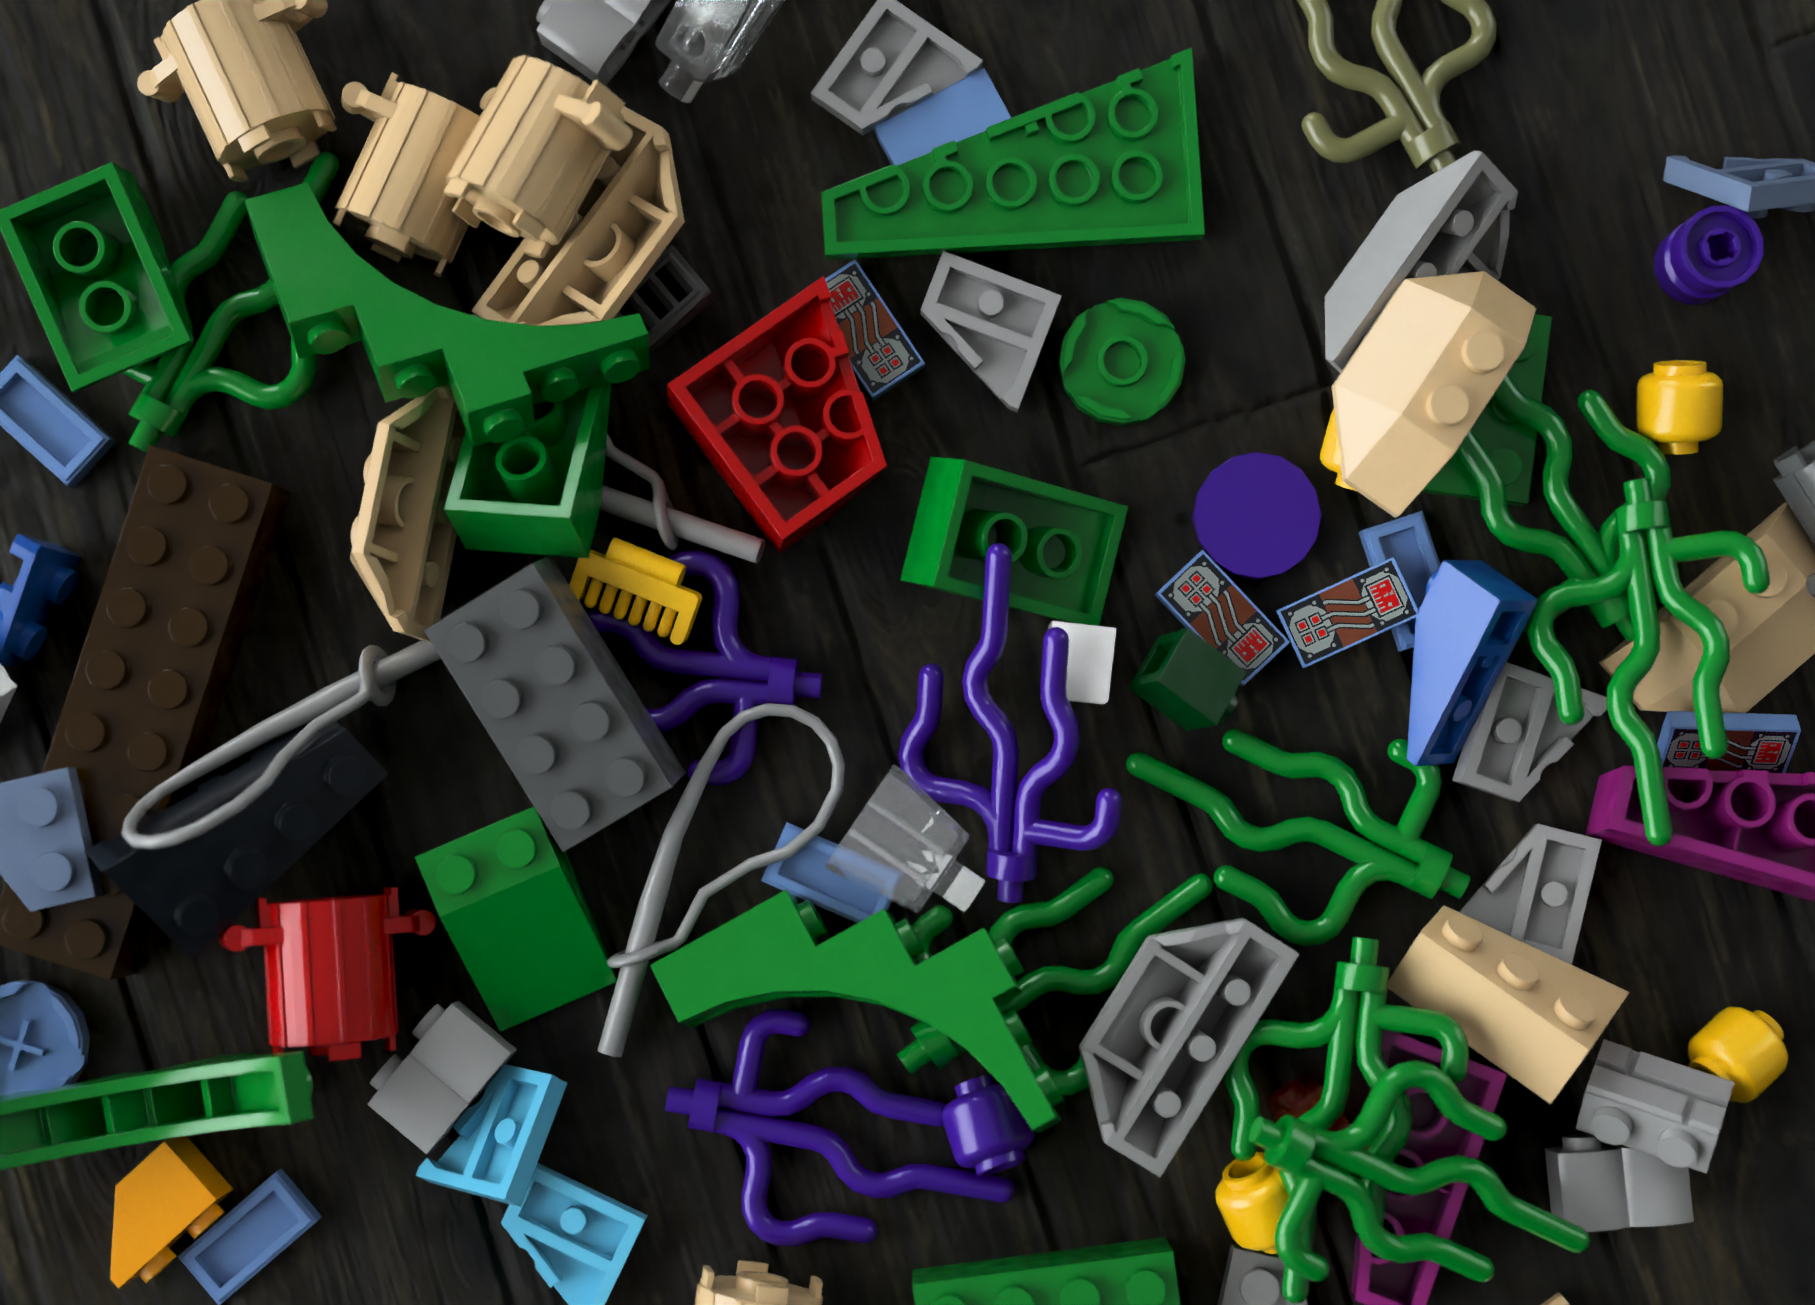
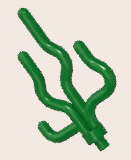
[122,151,340,453]
[1456,373,1671,642]
[1527,478,1770,846]
[1126,728,1470,947]
[896,867,1213,1096]
[1223,937,1469,1304]
[1248,1061,1590,1283]

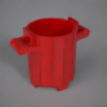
[218,887,436,1061]

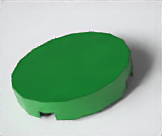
[1058,298,1186,426]

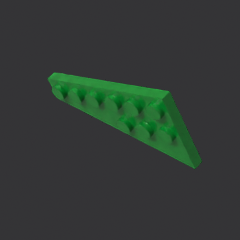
[821,47,1205,260]

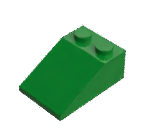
[0,162,194,393]
[444,382,611,558]
[900,457,1128,626]
[415,806,618,1032]

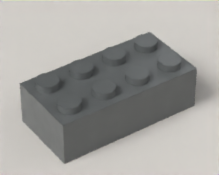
[424,555,686,852]

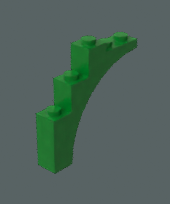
[245,182,650,447]
[650,890,1064,1133]
[0,1051,314,1170]

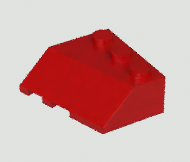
[667,276,887,554]

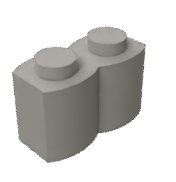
[536,0,671,85]
[367,1001,517,1154]
[1545,1133,1694,1232]

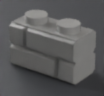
[1576,1039,1734,1174]

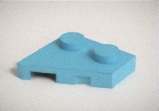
[416,1064,567,1207]
[501,1163,648,1305]

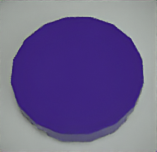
[1192,452,1321,580]

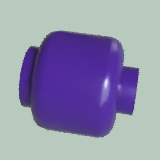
[942,1075,1035,1177]

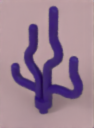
[898,543,1122,903]
[586,550,823,786]
[665,1009,1015,1247]

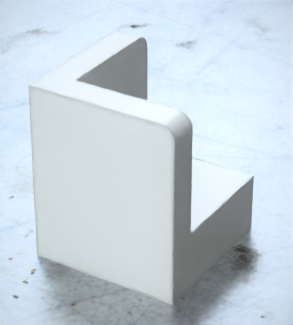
[1040,621,1116,705]

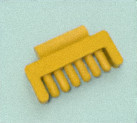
[569,537,702,645]

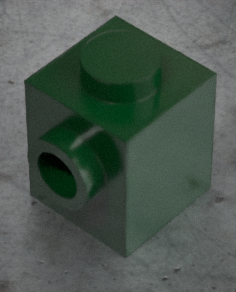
[1128,628,1247,731]

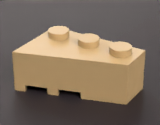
[1388,905,1629,1104]

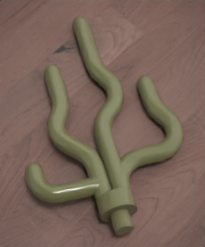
[1297,0,1497,173]

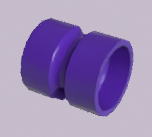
[1654,206,1764,305]

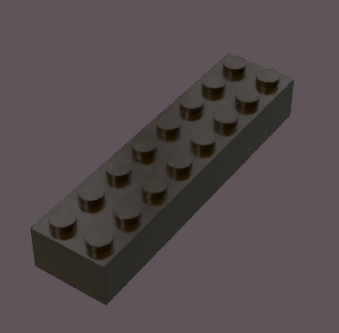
[0,445,292,980]

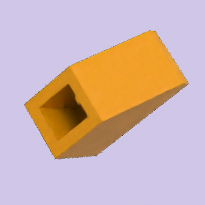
[110,1136,233,1289]

